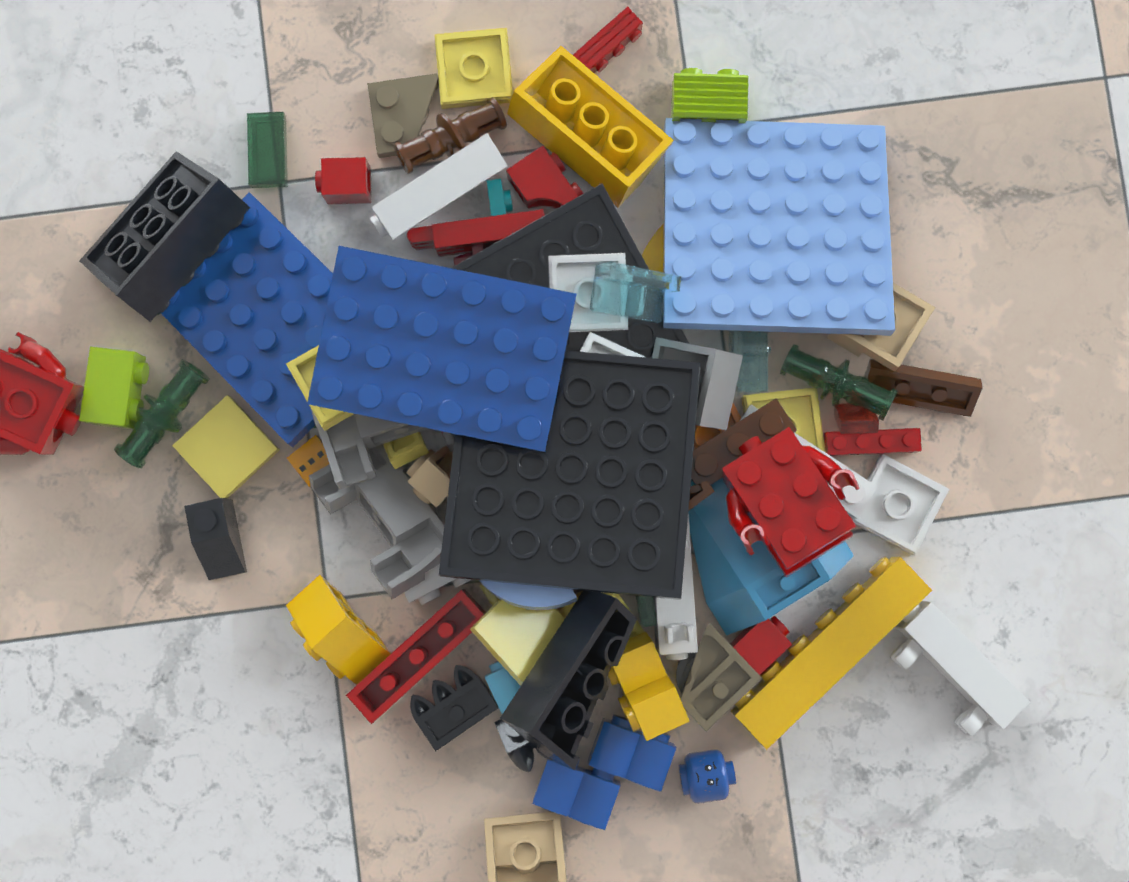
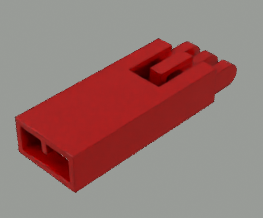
[407,209,545,257]

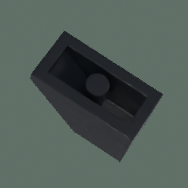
[184,498,247,580]

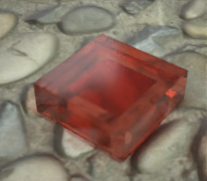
[834,403,879,434]

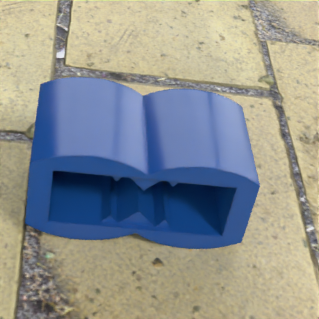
[588,715,677,791]
[532,759,621,830]

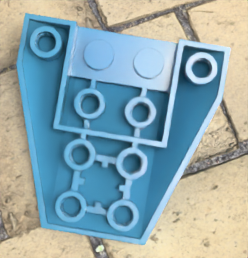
[688,478,854,636]

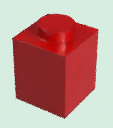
[315,157,371,204]
[729,616,792,675]

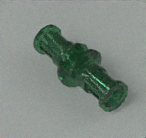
[780,344,898,421]
[114,359,210,469]

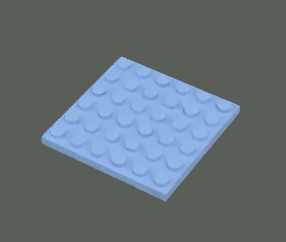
[663,118,895,336]

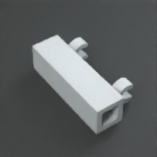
[370,133,508,240]
[652,514,698,660]
[889,601,1030,736]

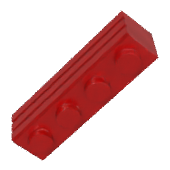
[573,6,643,73]
[823,428,922,456]

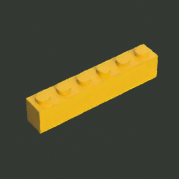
[730,556,933,750]

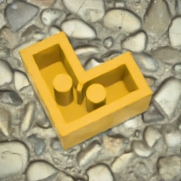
[286,575,391,685]
[608,632,690,741]

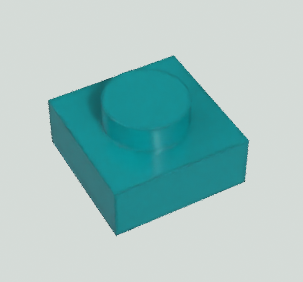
[486,178,513,216]

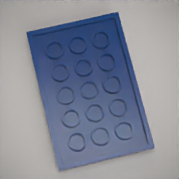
[161,192,333,447]
[307,246,577,452]

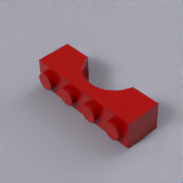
[506,145,584,209]

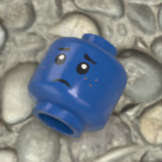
[679,749,736,804]

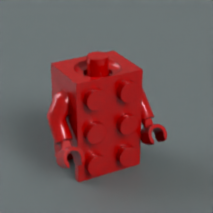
[0,332,84,455]
[722,427,859,577]

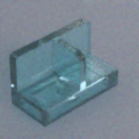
[590,262,682,323]
[729,330,771,392]

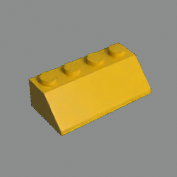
[507,46,674,208]

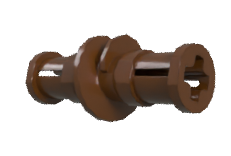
[393,97,507,174]

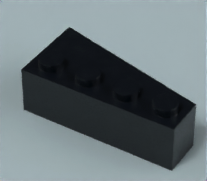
[500,590,637,771]

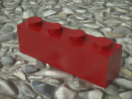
[346,589,486,724]

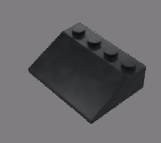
[79,151,250,322]

